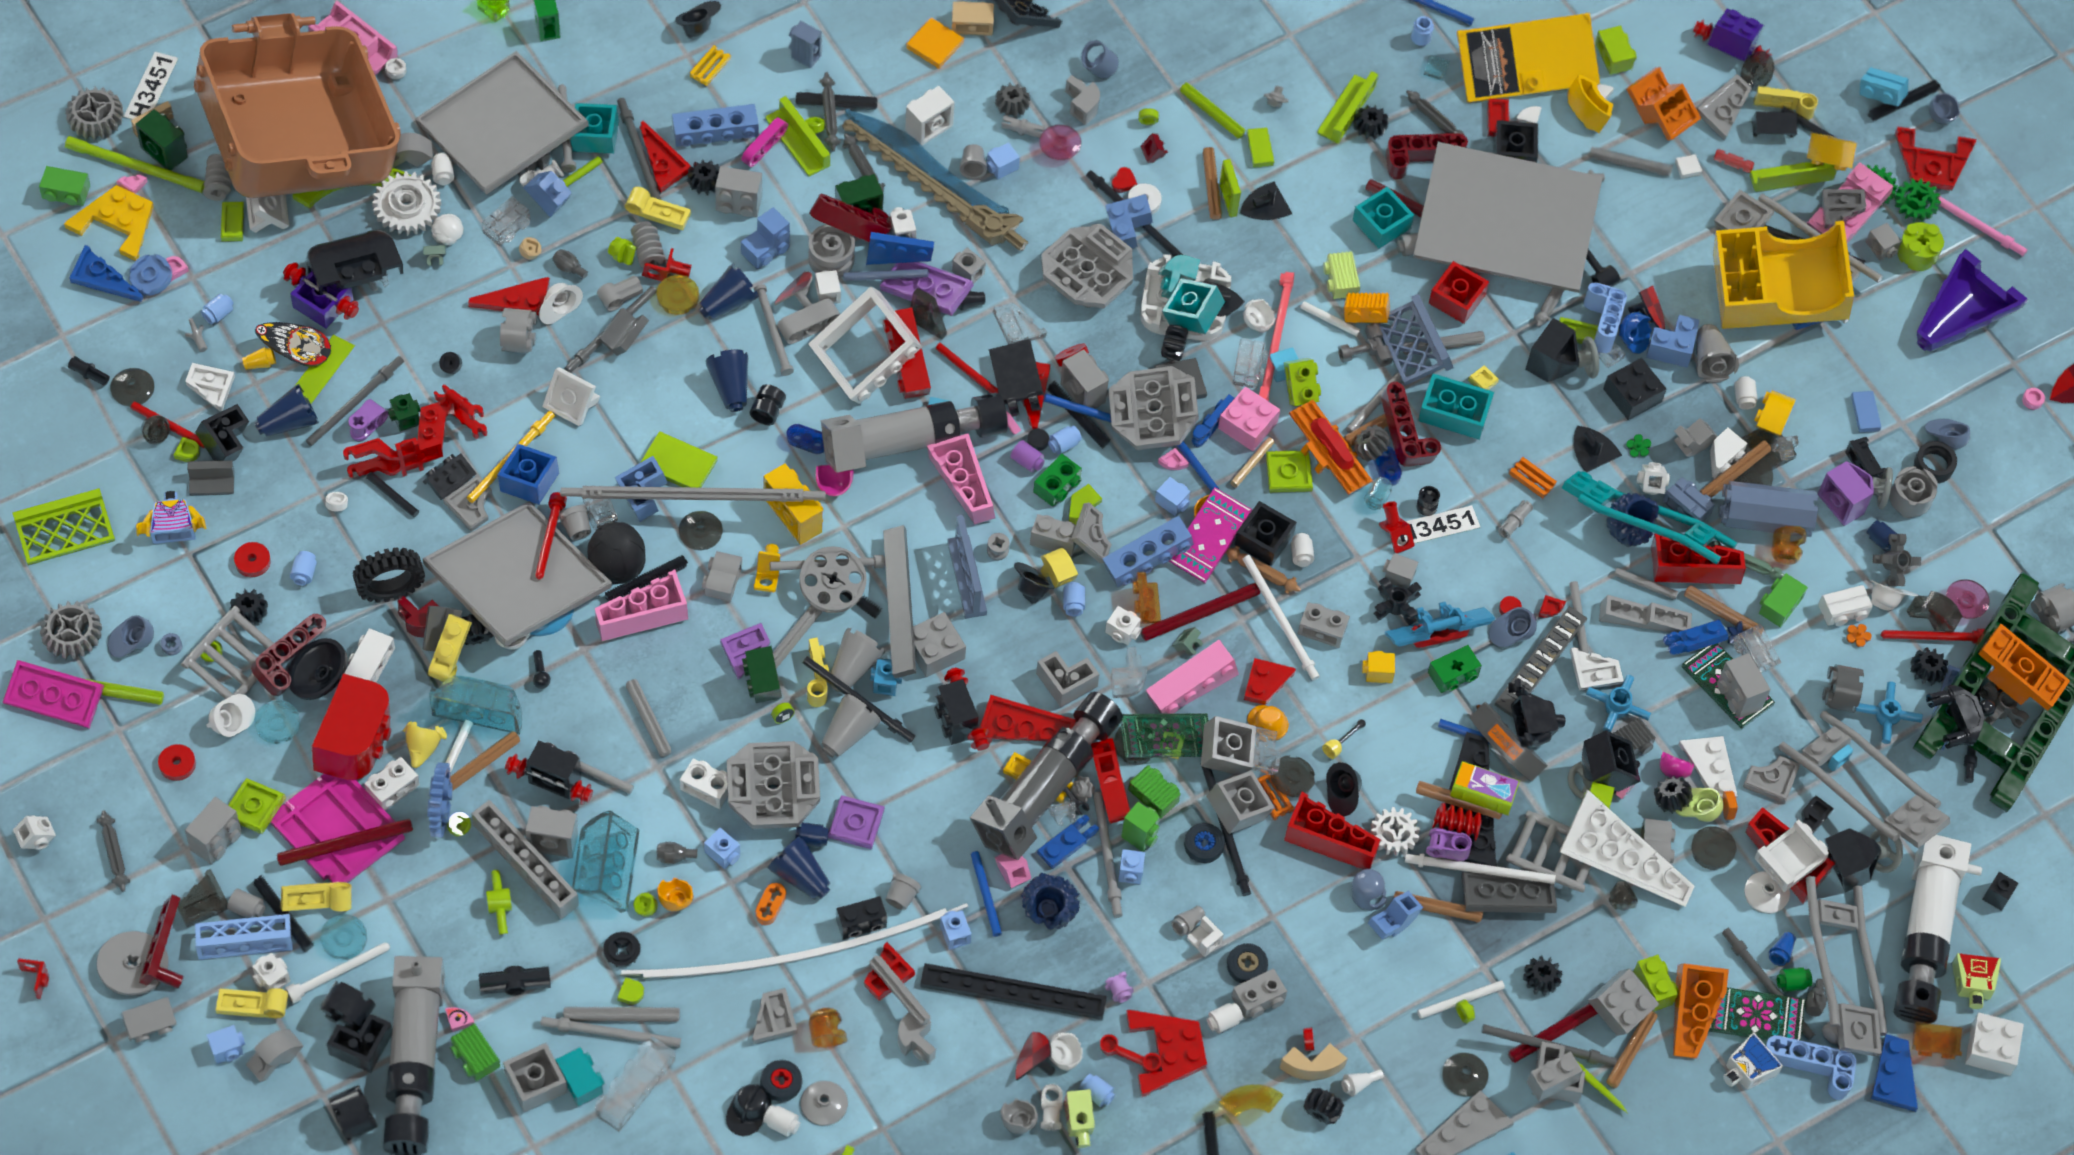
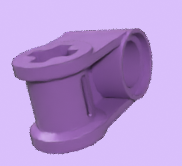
[348,399,388,441]
[1426,828,1472,861]

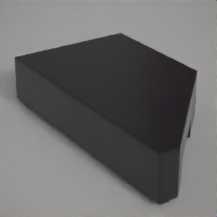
[1801,795,1834,835]

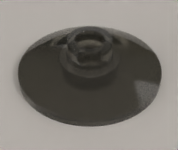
[1741,51,1775,91]
[110,368,155,406]
[679,511,723,550]
[1442,1053,1489,1097]

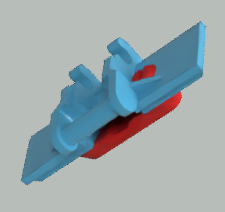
[1385,602,1495,648]

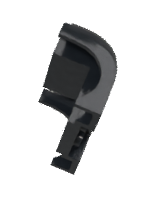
[306,230,404,296]

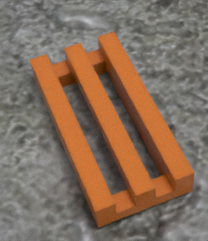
[1509,457,1557,499]
[1258,772,1294,820]

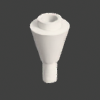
[1341,1070,1384,1097]

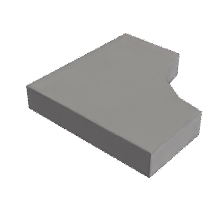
[443,475,492,532]
[1071,502,1112,564]
[1743,755,1800,804]

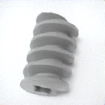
[203,154,232,201]
[631,221,665,268]

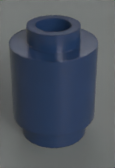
[1866,520,1898,551]
[795,822,829,847]

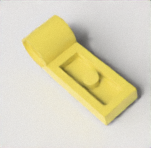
[1754,86,1818,120]
[625,186,691,230]
[428,614,472,684]
[807,638,829,707]
[281,882,352,911]
[216,988,288,1018]

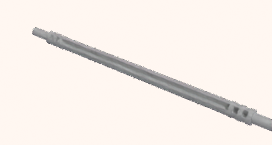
[560,486,826,502]

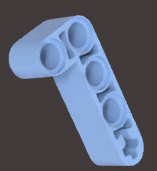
[1583,283,1627,353]
[1765,1035,1856,1100]

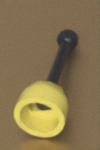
[1322,719,1366,759]

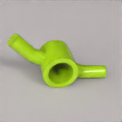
[486,869,512,935]

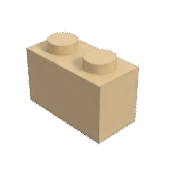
[952,1,994,36]

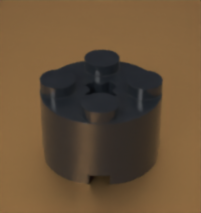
[320,981,376,1032]
[328,1085,378,1142]

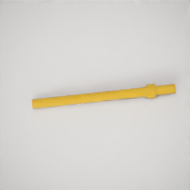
[467,411,555,503]

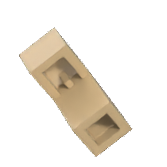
[1280,1044,1347,1080]

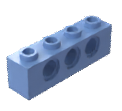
[672,104,759,147]
[1102,516,1194,587]

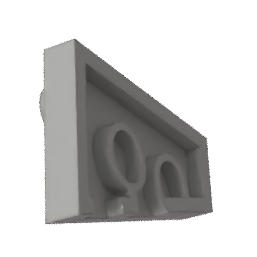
[1697,74,1751,140]

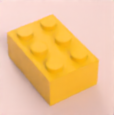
[763,463,824,545]

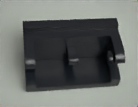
[1751,111,1797,138]
[1845,437,1886,479]

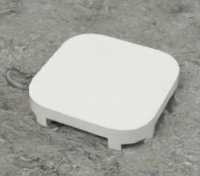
[1140,255,1231,341]

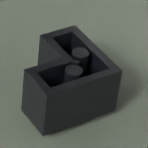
[195,404,250,461]
[326,1014,392,1073]

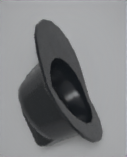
[675,1,721,38]
[1014,562,1055,604]
[1326,762,1362,817]
[726,1084,772,1136]

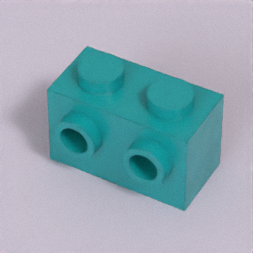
[555,1047,605,1107]

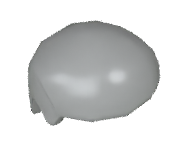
[1001,1099,1038,1134]

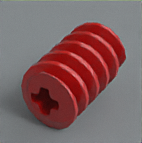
[1432,802,1482,841]

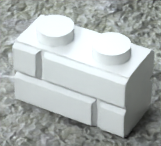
[1819,585,1872,626]

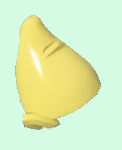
[402,721,447,768]

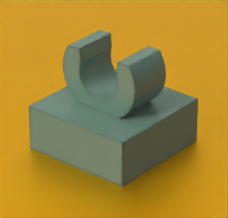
[423,245,446,266]
[1172,627,1203,656]

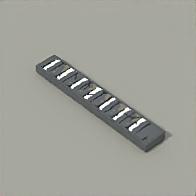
[1494,606,1587,717]

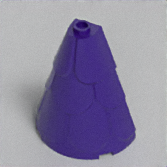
[1917,249,2028,351]

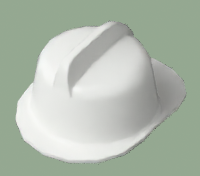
[539,283,583,324]
[1870,580,1918,611]
[206,694,256,737]

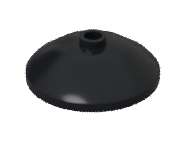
[288,638,347,700]

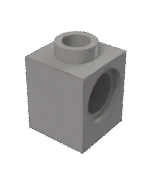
[1866,223,1901,260]
[952,247,986,284]

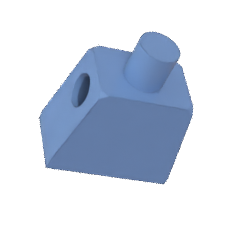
[523,171,572,217]

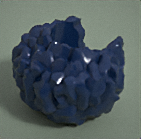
[1606,493,1659,547]
[1021,872,1080,930]

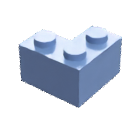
[1105,194,1153,248]
[741,207,790,269]
[1646,315,1699,368]
[615,456,668,521]

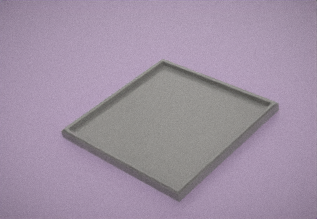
[415,51,589,194]
[423,502,612,647]

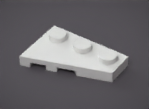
[1678,736,1738,800]

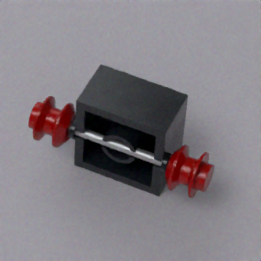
[934,667,992,751]
[505,740,593,805]

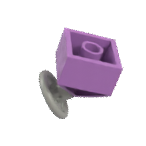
[1818,461,1893,526]

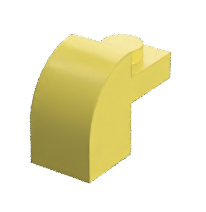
[1040,548,1078,588]

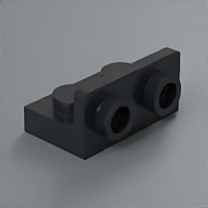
[423,453,477,500]

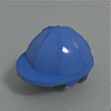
[1619,312,1652,354]

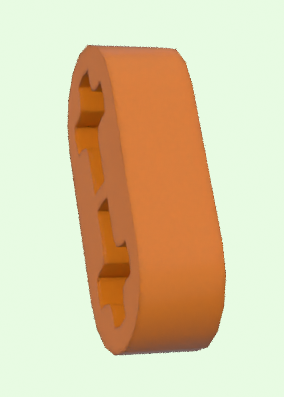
[756,883,786,925]

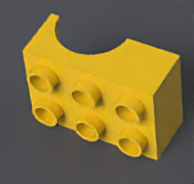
[1713,221,1854,329]

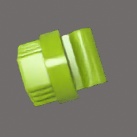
[608,237,636,265]

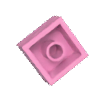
[1218,386,1280,451]

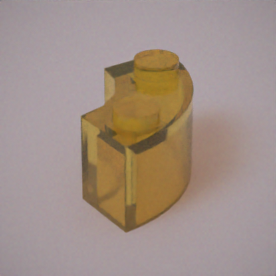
[1215,1084,1284,1117]

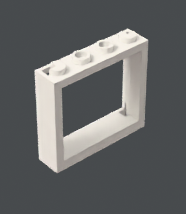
[808,287,922,404]

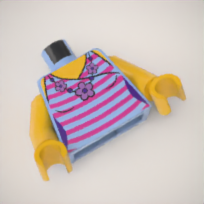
[136,491,207,544]

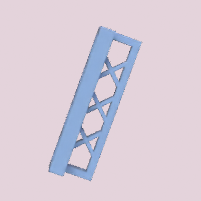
[195,914,293,960]

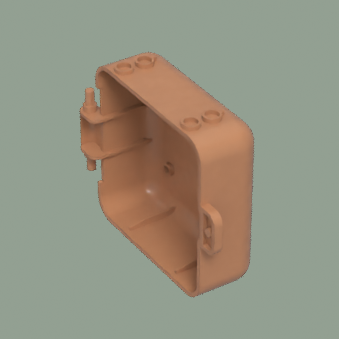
[194,13,401,198]

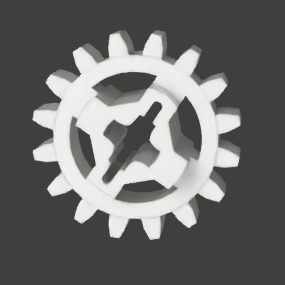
[1370,807,1420,856]

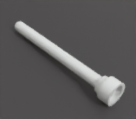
[285,943,390,1004]

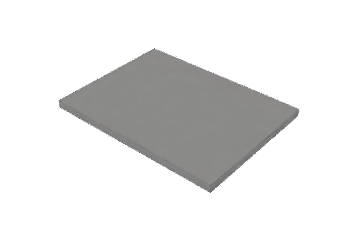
[1413,142,1603,293]

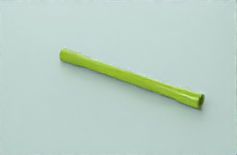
[65,136,205,193]

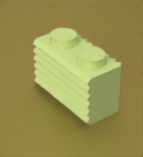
[1323,251,1360,299]

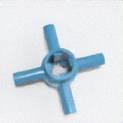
[1586,675,1651,732]

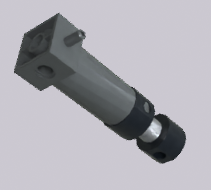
[970,691,1124,860]

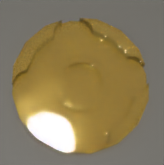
[656,275,699,315]

